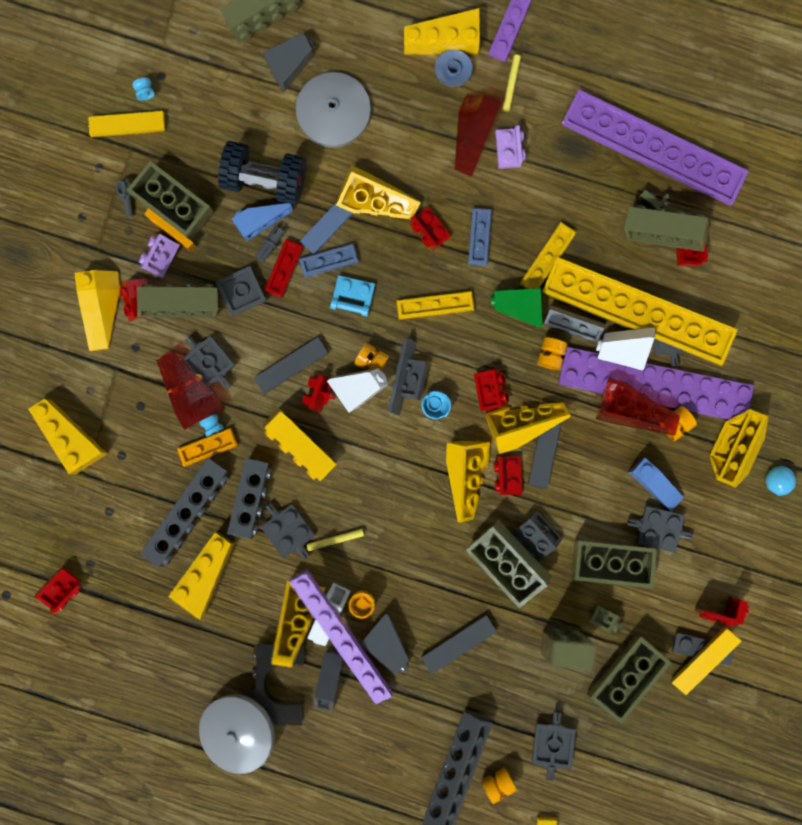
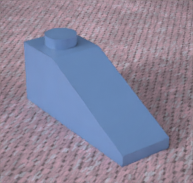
[232,203,293,242]
[627,458,684,512]

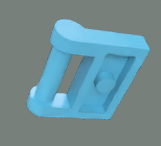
[330,275,375,317]

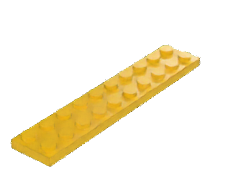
[542,257,738,366]

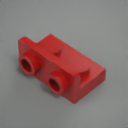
[410,207,451,251]
[474,369,509,412]
[494,456,522,495]

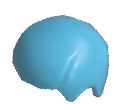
[421,390,451,420]
[765,466,797,496]

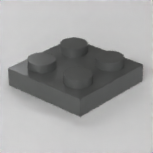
[216,266,266,317]

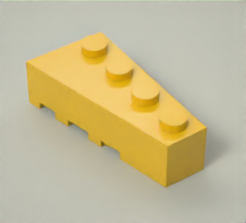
[404,8,480,54]
[28,398,108,474]
[263,408,337,481]
[168,532,234,620]
[272,581,325,667]

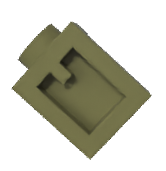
[636,190,669,210]
[589,605,623,635]

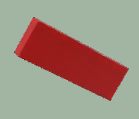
[264,239,304,298]

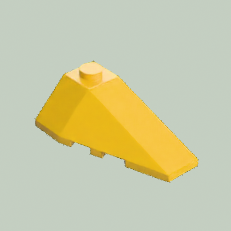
[485,402,570,454]
[446,441,490,523]

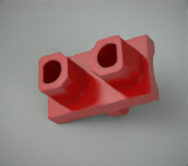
[302,375,336,412]

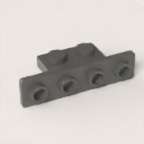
[388,338,429,416]

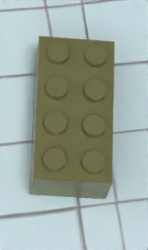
[220,0,300,43]
[126,161,214,241]
[624,205,709,252]
[137,284,218,317]
[466,520,551,608]
[571,540,657,589]
[541,628,595,670]
[587,634,672,724]

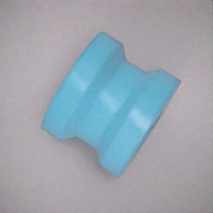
[132,78,155,100]
[200,414,224,437]

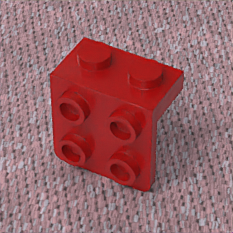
[695,596,749,627]

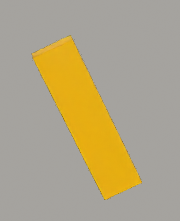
[88,111,166,137]
[519,222,577,288]
[397,291,474,320]
[671,626,742,695]

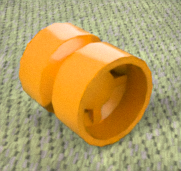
[537,337,568,371]
[354,343,390,372]
[659,406,697,442]
[349,590,375,619]
[481,767,517,804]

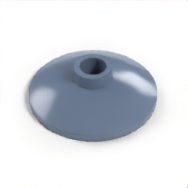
[435,50,472,87]

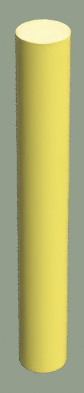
[503,55,521,111]
[307,529,364,551]

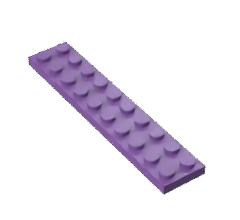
[562,90,749,206]
[558,347,754,420]

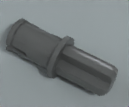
[255,226,285,262]

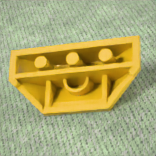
[709,409,768,488]

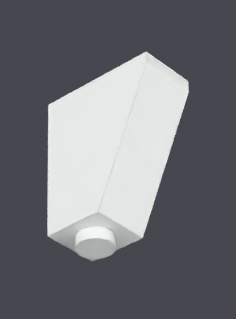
[596,328,655,370]
[327,368,389,412]
[308,583,351,646]

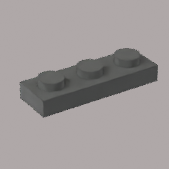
[544,305,605,343]
[671,632,734,666]

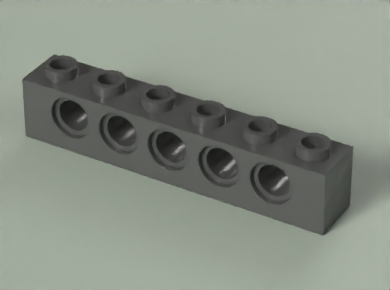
[140,458,230,568]
[422,711,493,825]

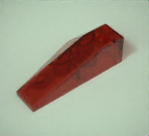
[454,95,502,177]
[156,351,224,430]
[595,378,680,436]

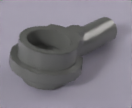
[116,179,134,217]

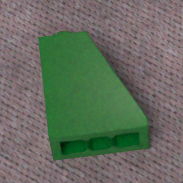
[491,288,542,327]

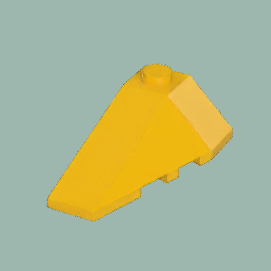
[336,165,421,219]
[75,270,120,351]

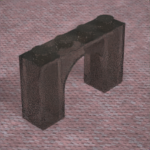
[252,641,306,725]

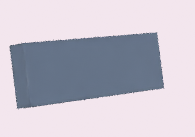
[300,202,352,254]
[468,208,492,266]
[299,244,359,278]

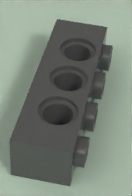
[227,458,273,539]

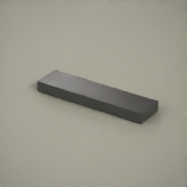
[254,337,328,395]
[528,423,561,489]
[421,615,497,674]

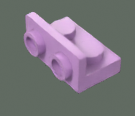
[495,125,525,169]
[138,234,180,278]

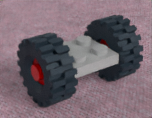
[218,141,306,205]

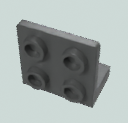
[511,510,562,562]

